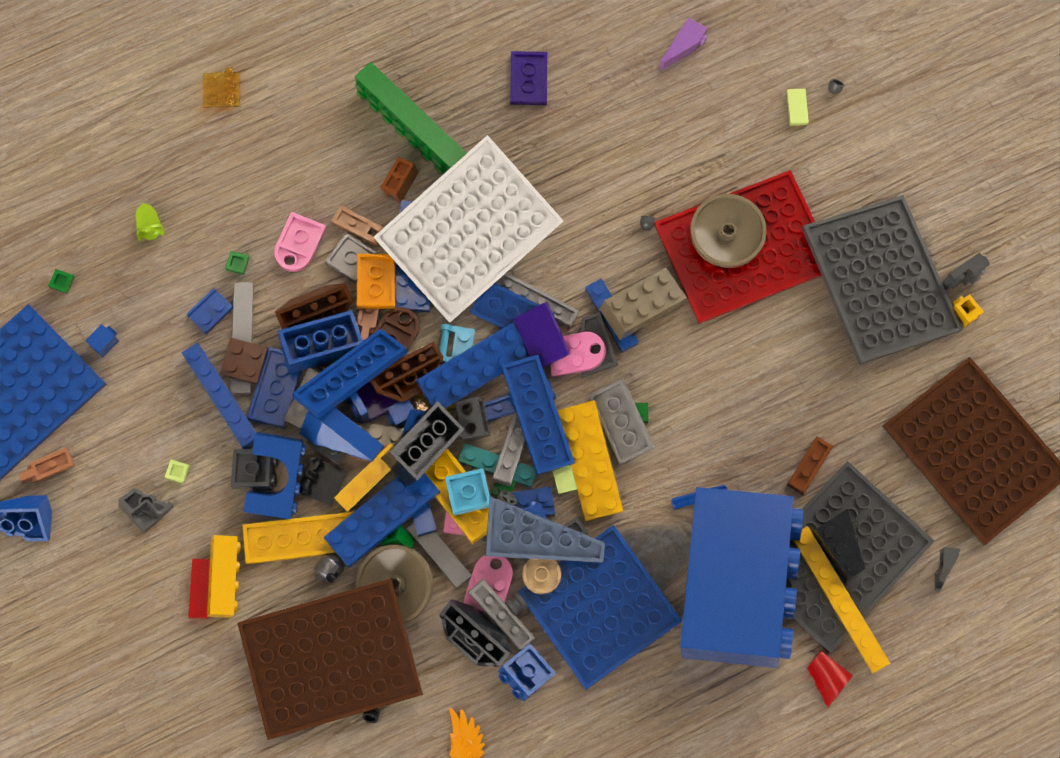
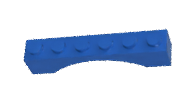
[181,342,256,449]

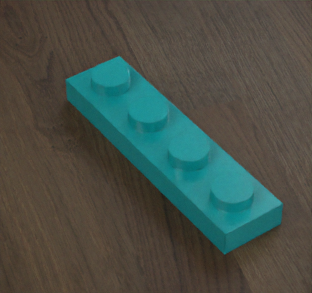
[458,443,536,488]

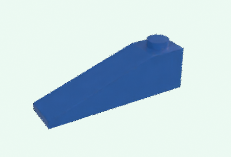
[299,407,384,462]
[0,495,52,541]

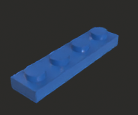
[585,278,639,353]

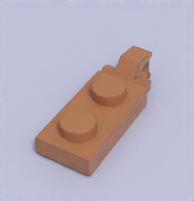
[357,309,379,341]
[18,448,75,484]

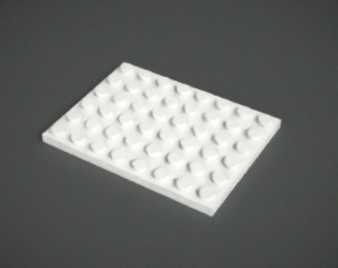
[374,135,564,322]

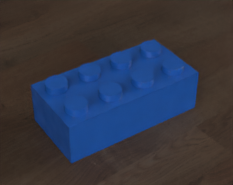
[278,310,363,374]

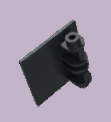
[299,457,347,506]

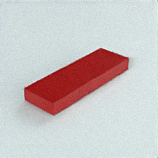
[188,559,210,619]

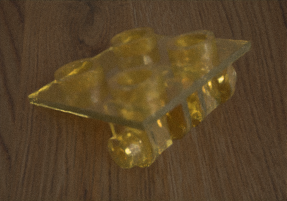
[203,67,240,108]

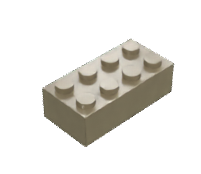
[599,267,687,340]

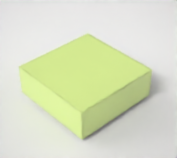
[164,460,190,484]

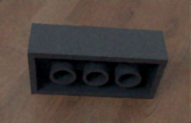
[381,401,464,486]

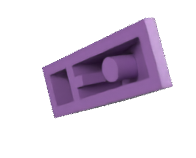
[660,18,708,70]

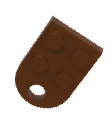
[372,307,419,359]

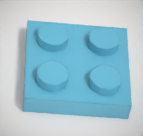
[445,468,490,516]

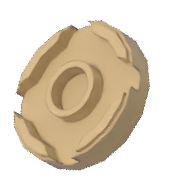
[522,559,562,595]

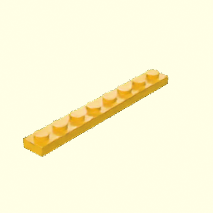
[793,526,890,674]

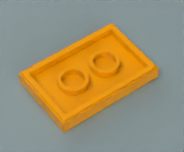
[357,254,395,309]

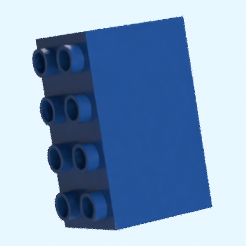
[680,487,803,668]

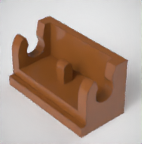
[380,157,419,203]

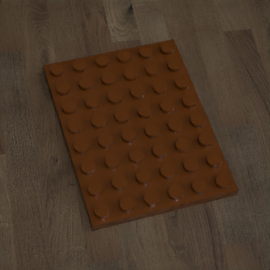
[882,357,1060,546]
[237,578,423,740]

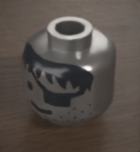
[313,554,343,584]

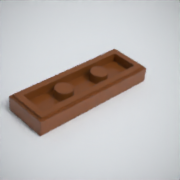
[787,436,833,495]

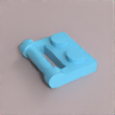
[439,324,475,364]

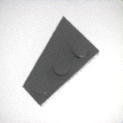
[582,311,618,378]

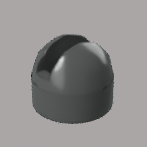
[828,79,844,94]
[640,216,656,231]

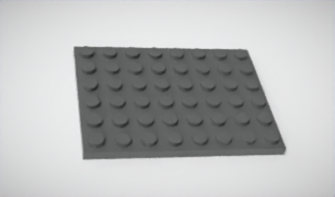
[802,195,963,365]
[786,461,934,654]

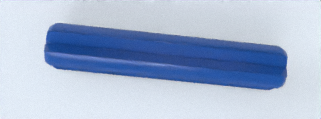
[671,484,727,509]

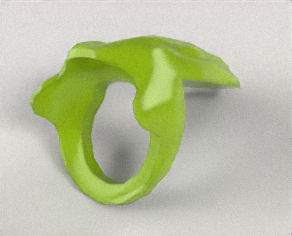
[135,203,165,241]

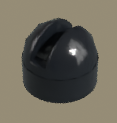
[362,708,380,723]

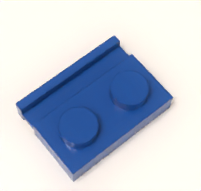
[186,288,233,335]
[512,486,555,517]

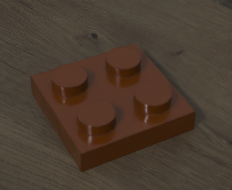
[220,338,268,385]

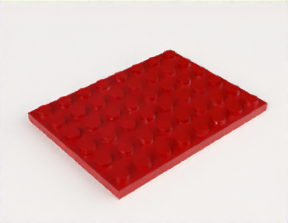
[654,170,822,324]

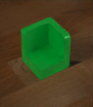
[382,526,414,548]

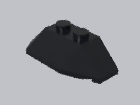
[439,599,511,667]

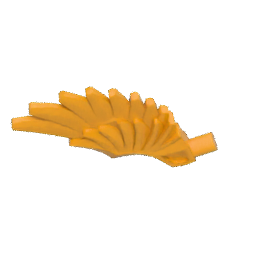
[449,708,485,758]

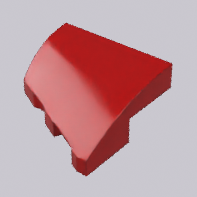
[807,651,853,707]

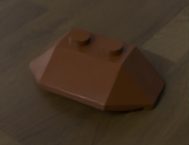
[275,283,353,329]
[370,342,444,403]

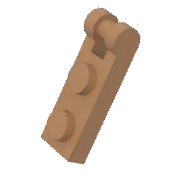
[331,206,383,247]

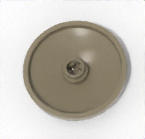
[690,194,766,268]
[356,545,433,623]

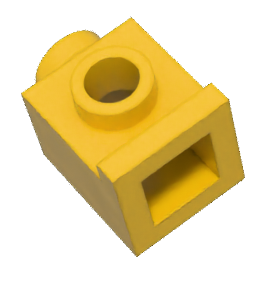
[953,294,984,328]

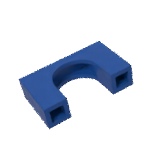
[244,432,306,519]

